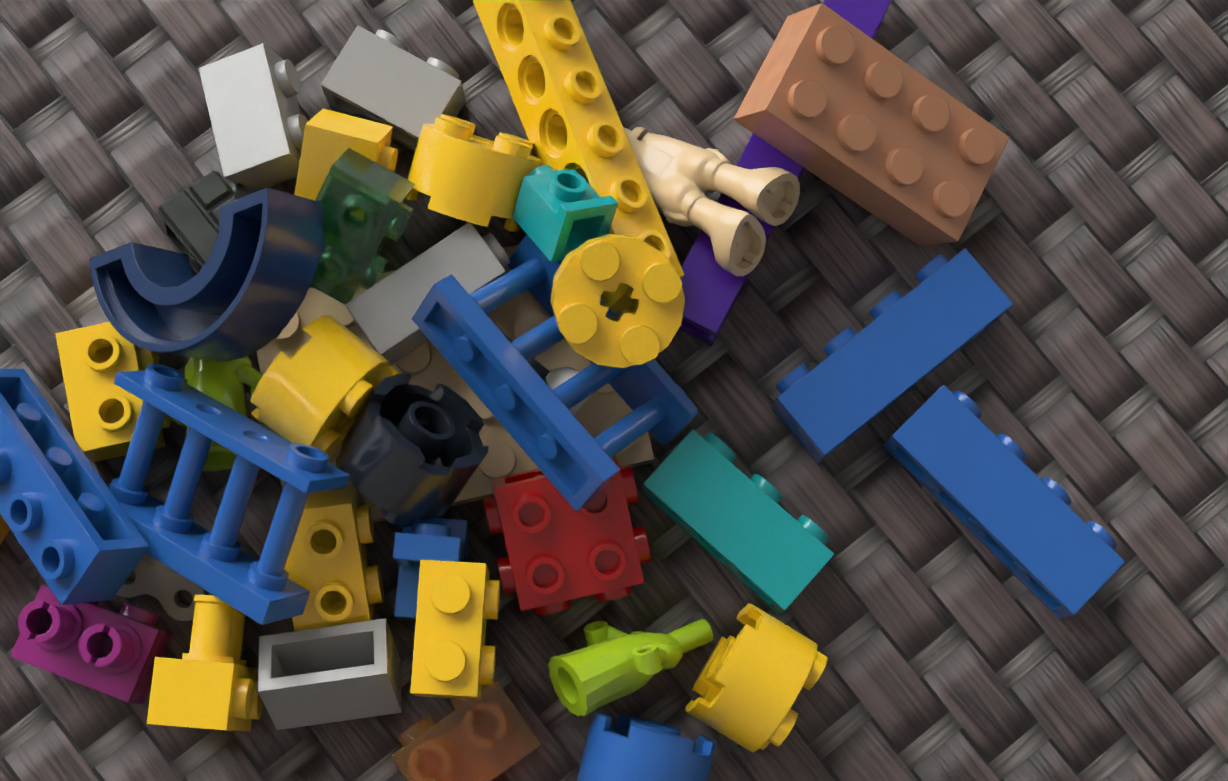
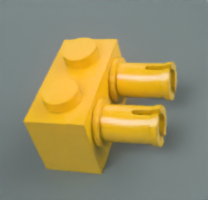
[147,595,264,732]

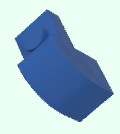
[393,518,468,623]

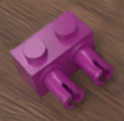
[10,584,172,704]

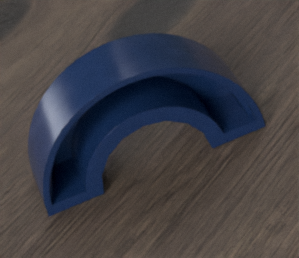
[89,188,325,362]

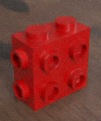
[483,455,651,615]

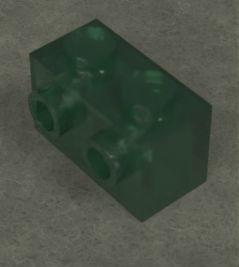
[310,148,415,304]

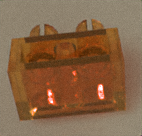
[391,681,542,781]

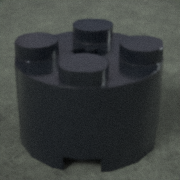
[335,374,489,527]

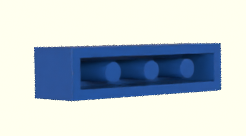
[771,248,1013,464]
[882,384,1125,619]

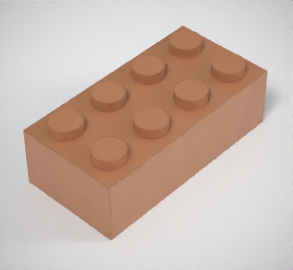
[733,3,1010,246]

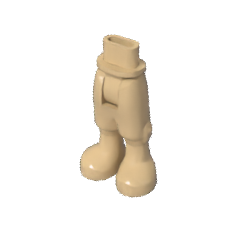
[623,127,800,276]

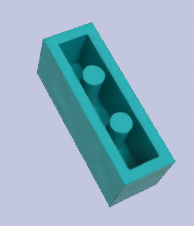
[641,429,834,615]

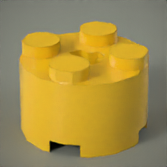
[403,114,541,232]
[550,234,685,368]
[250,315,400,459]
[685,603,828,753]

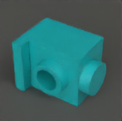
[512,165,618,262]

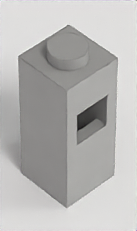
[345,222,510,366]

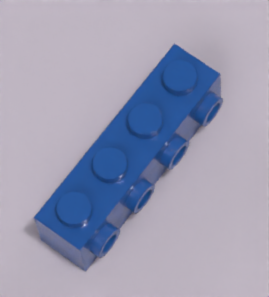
[0,369,150,605]

